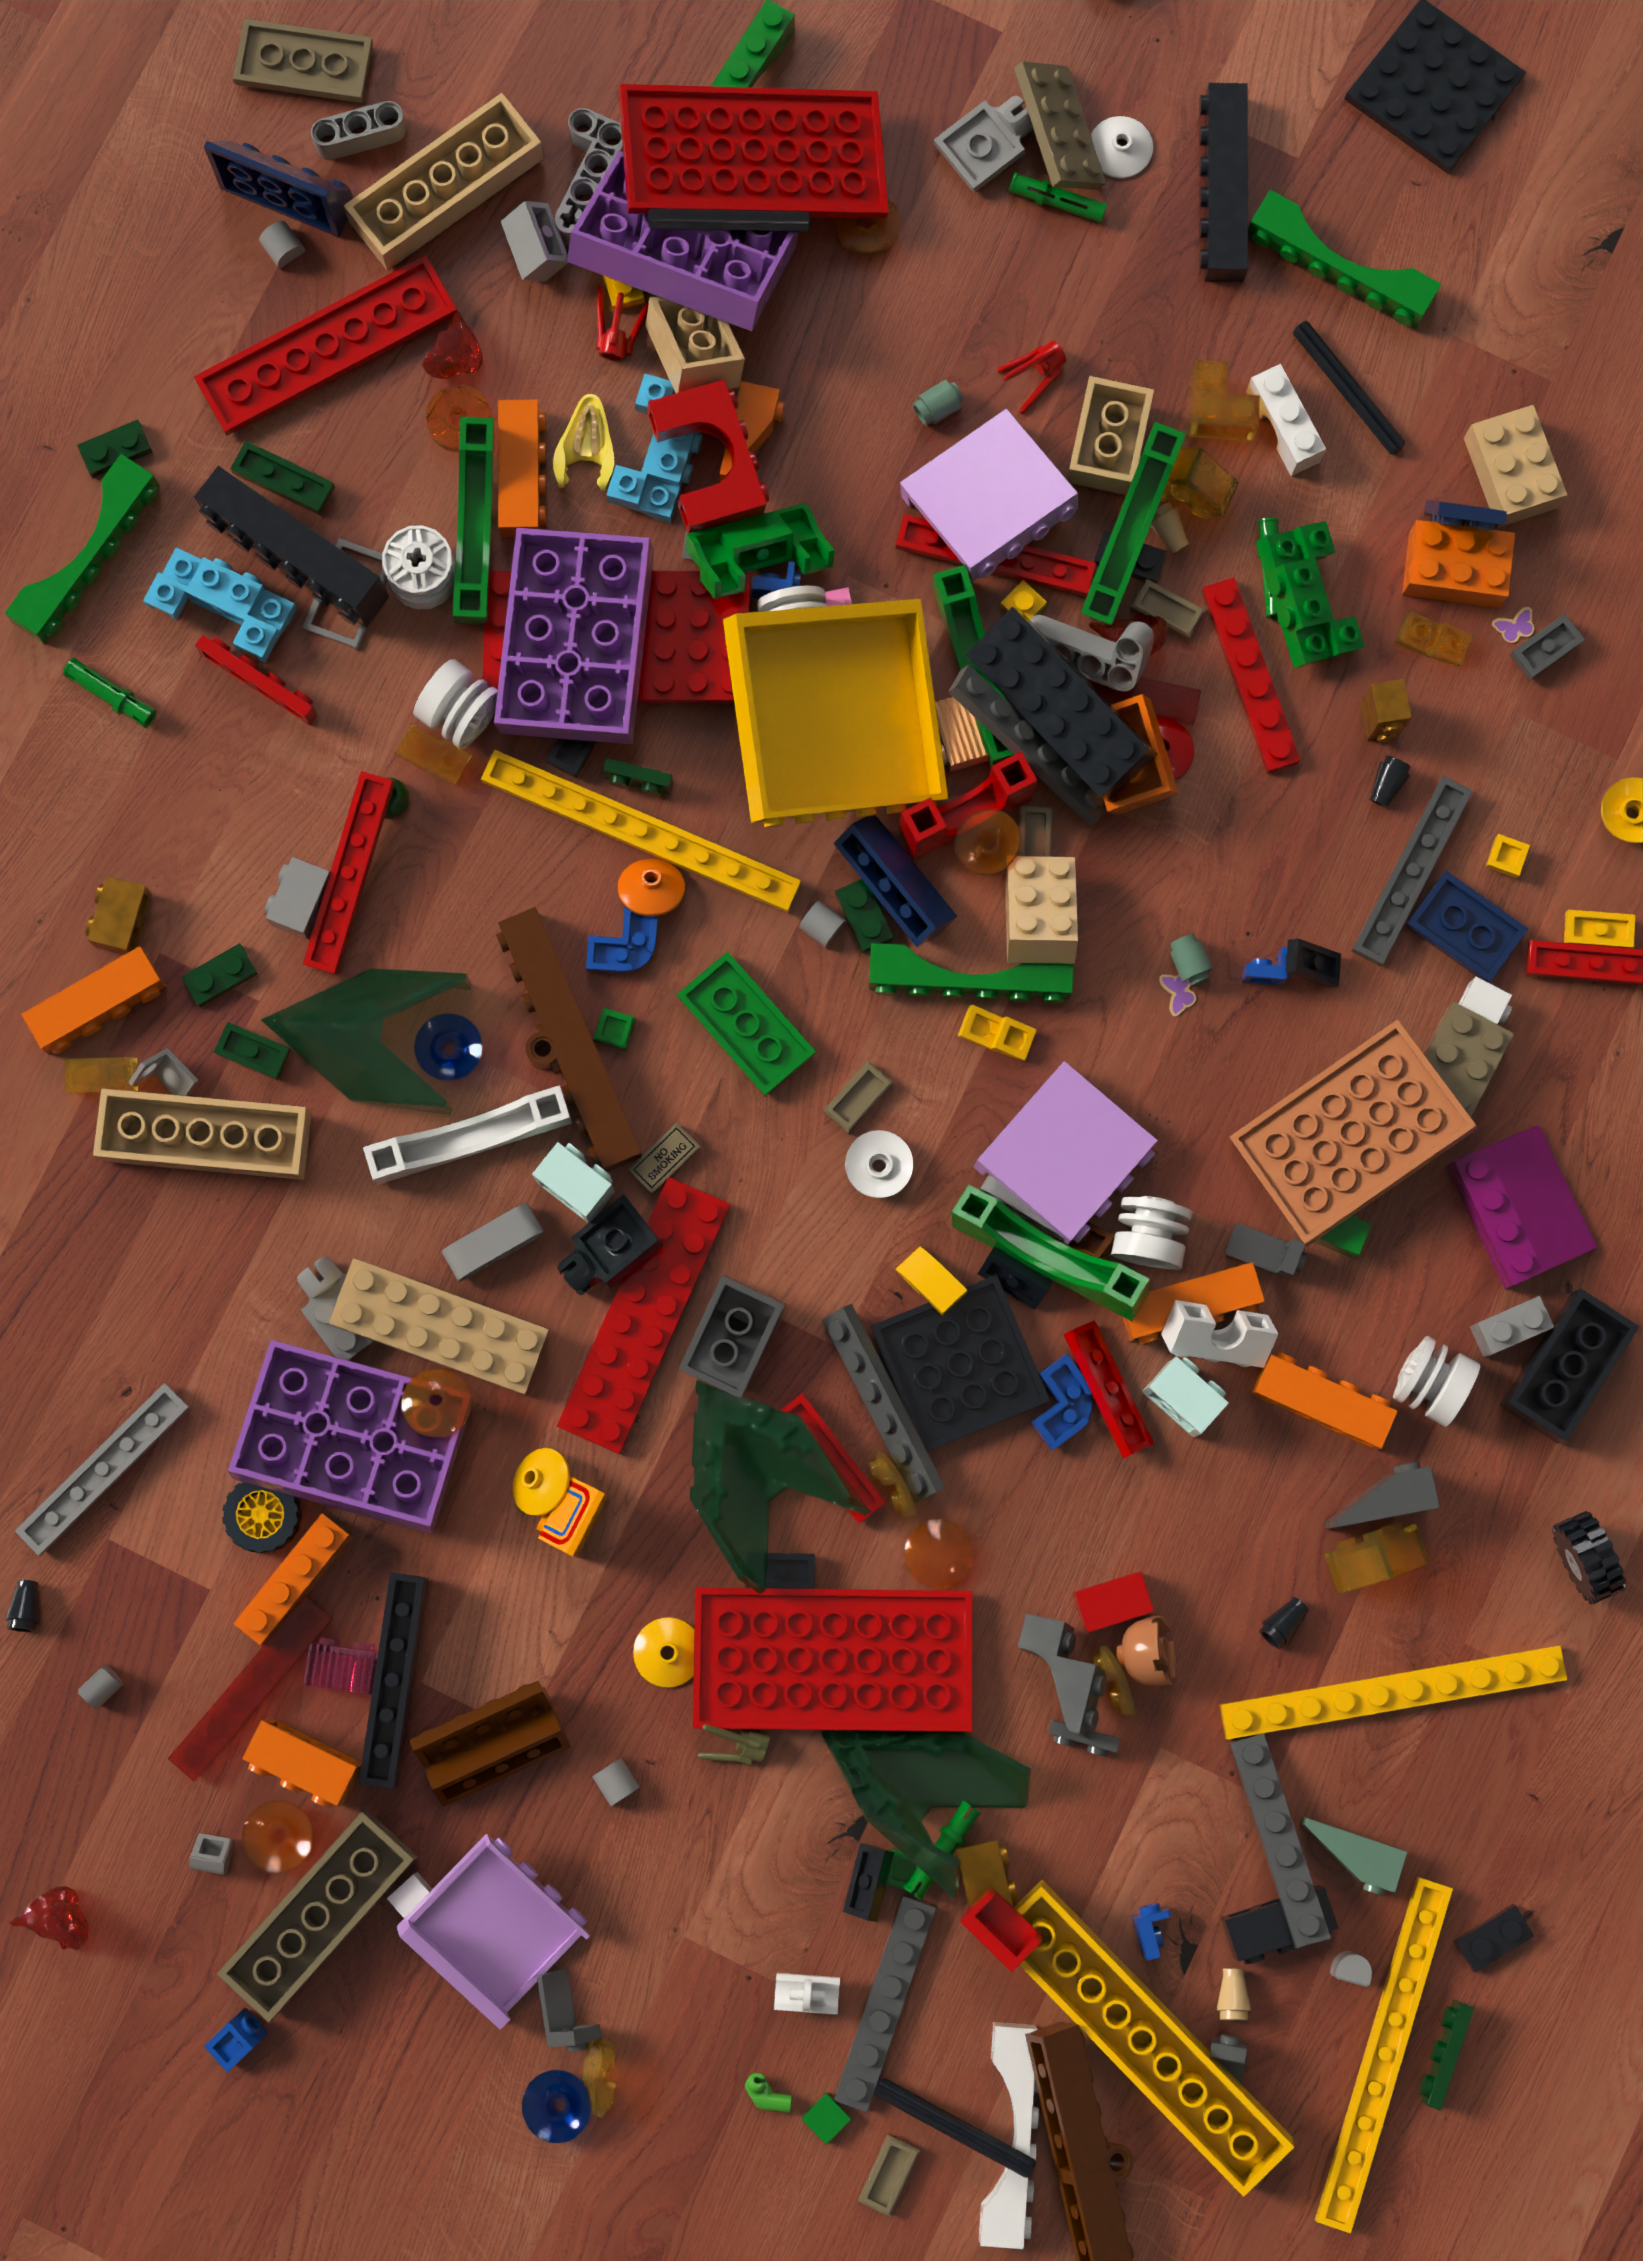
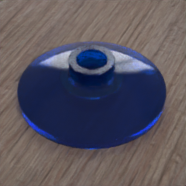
[414,1013,483,1081]
[522,2070,592,2143]

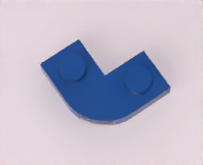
[586,906,658,973]
[1031,1354,1092,1450]

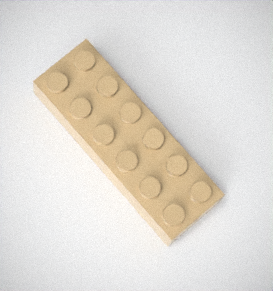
[344,93,544,271]
[93,1088,312,1180]
[328,1258,549,1395]

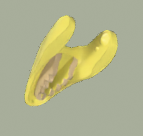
[553,394,614,491]

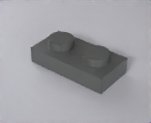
[1510,614,1585,681]
[1047,1719,1120,1757]

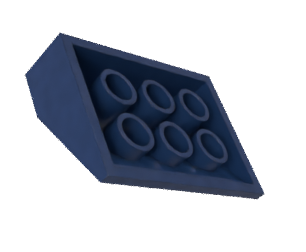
[204,141,353,238]

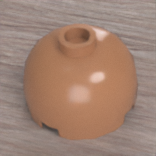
[1117,1615,1176,1687]

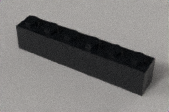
[1199,83,1248,282]
[359,1572,429,1789]

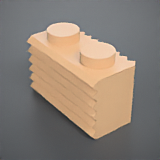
[935,697,989,772]

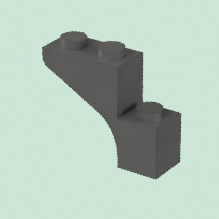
[1018,1614,1107,1739]

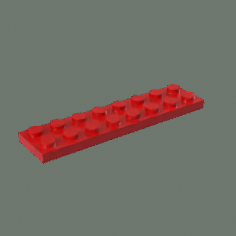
[194,255,458,436]
[556,1177,731,1455]

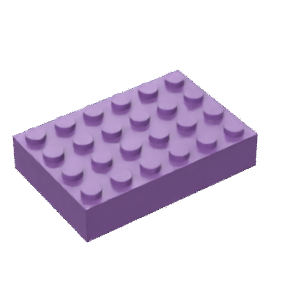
[567,151,799,331]
[494,528,654,744]
[228,1340,473,1534]

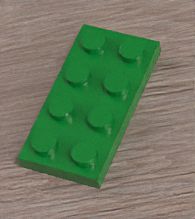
[676,951,816,1097]

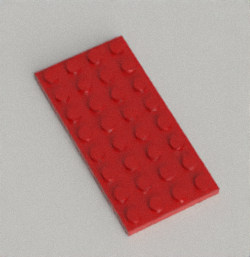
[618,84,889,219]
[482,571,751,704]
[693,1587,972,1732]

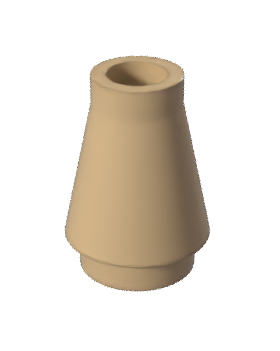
[1150,502,1190,554]
[1216,1969,1251,2021]

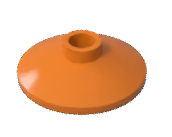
[618,859,685,917]

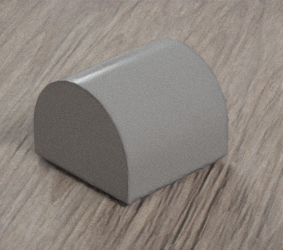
[259,221,306,269]
[799,900,846,948]
[78,1664,124,1709]
[592,1757,640,1806]
[189,1833,233,1875]
[1330,1951,1372,1987]

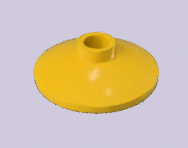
[1601,777,1643,843]
[512,1448,570,1516]
[633,1618,694,1688]

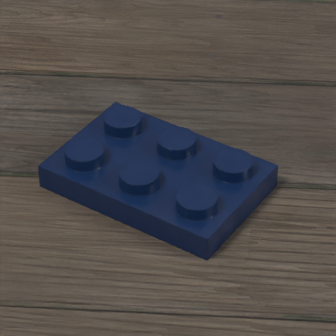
[1424,500,1507,530]
[1405,871,1528,983]

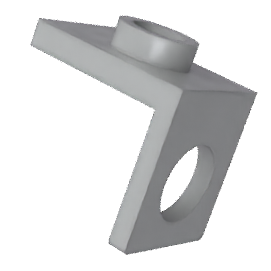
[128,1048,198,1096]

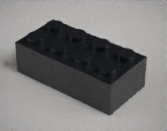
[1499,1289,1639,1444]

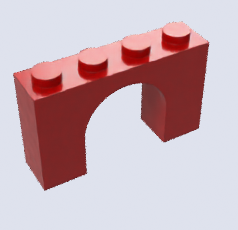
[647,379,769,534]
[898,751,1038,860]

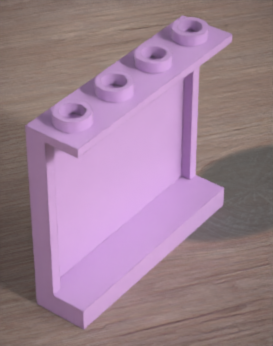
[900,409,1078,583]
[973,1061,1158,1245]
[397,1833,590,2030]

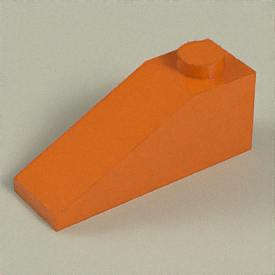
[719,381,785,482]

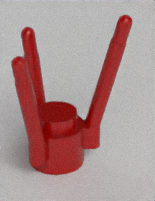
[596,286,649,361]
[997,341,1067,414]

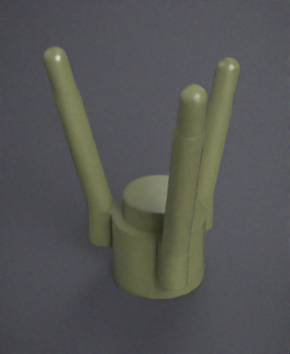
[698,1724,770,1765]

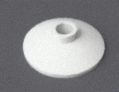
[1091,116,1153,179]
[845,1130,913,1198]

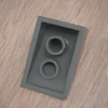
[679,1275,787,1399]
[1325,1462,1440,1529]

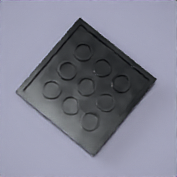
[1344,0,1526,174]
[870,1274,1050,1452]

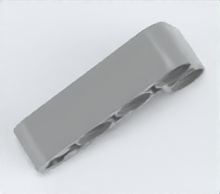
[555,108,623,246]
[1030,615,1154,692]

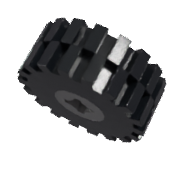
[1552,1511,1626,1605]

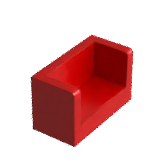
[1072,1571,1154,1633]
[960,1885,1042,1972]

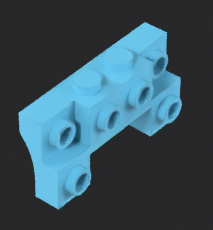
[606,373,703,524]
[143,547,297,663]

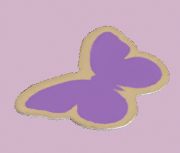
[1492,607,1534,643]
[1159,974,1196,1016]

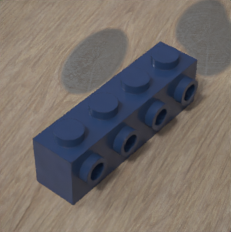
[833,815,958,947]

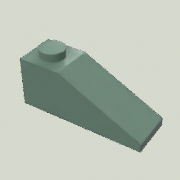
[1299,1816,1407,1896]

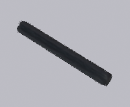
[647,208,810,232]
[1293,321,1405,455]
[874,2078,1036,2178]

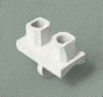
[774,1973,840,2014]

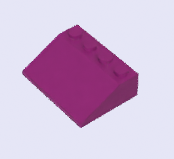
[1446,1125,1597,1289]

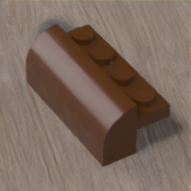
[410,1681,571,1807]

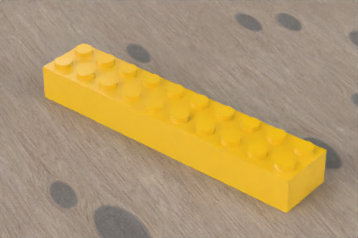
[1014,1879,1295,2197]

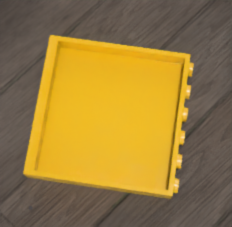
[723,599,948,828]

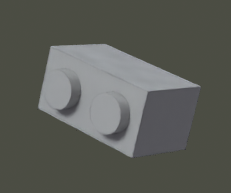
[501,201,569,282]
[264,857,330,939]
[1469,1296,1554,1357]

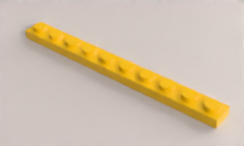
[481,749,801,913]
[1219,1645,1567,1740]
[1315,1876,1453,2234]

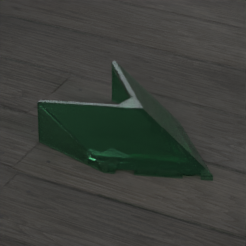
[261,968,472,1115]
[690,1380,871,1594]
[819,1730,1031,1899]

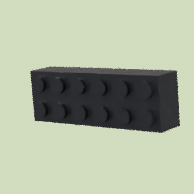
[194,466,390,628]
[965,606,1157,801]

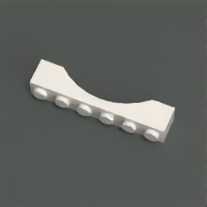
[363,1085,572,1185]
[979,2022,1039,2249]

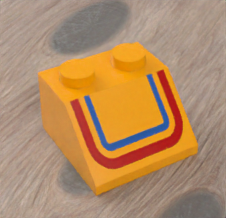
[536,1476,608,1558]

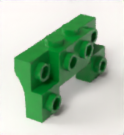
[686,503,835,599]
[1255,521,1365,669]

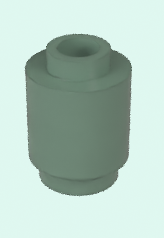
[912,380,963,426]
[1170,934,1214,986]

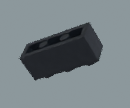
[1221,1885,1339,1965]

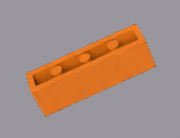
[498,399,547,538]
[21,946,166,1054]
[1123,1262,1265,1345]
[1251,1352,1398,1450]
[233,1513,354,1645]

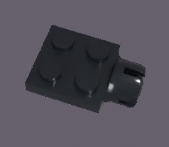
[557,1194,663,1295]

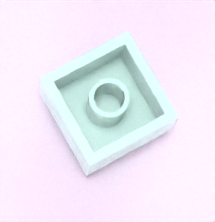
[532,1142,615,1223]
[1142,1356,1229,1437]

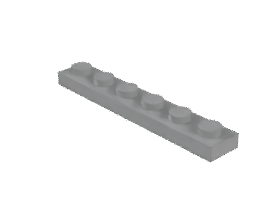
[15,1383,191,1556]

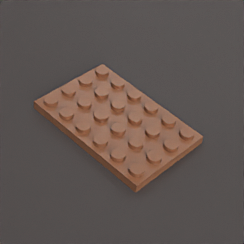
[1229,1019,1478,1247]

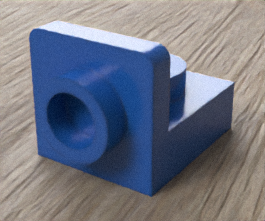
[752,561,801,599]
[1242,947,1292,986]
[1132,1903,1172,1961]
[204,2008,268,2073]

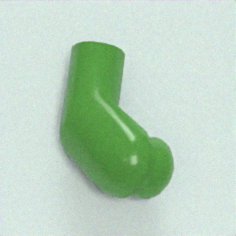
[745,2073,792,2113]

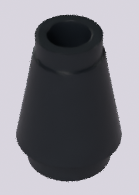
[1369,755,1411,808]
[5,1580,40,1632]
[1259,1597,1309,1649]

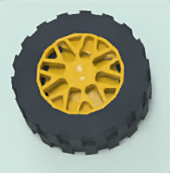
[222,1482,302,1553]

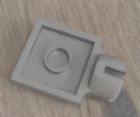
[934,96,1034,193]
[297,1256,374,1361]

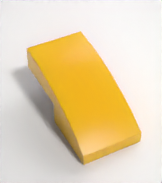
[957,1005,1037,1061]
[896,1246,967,1316]

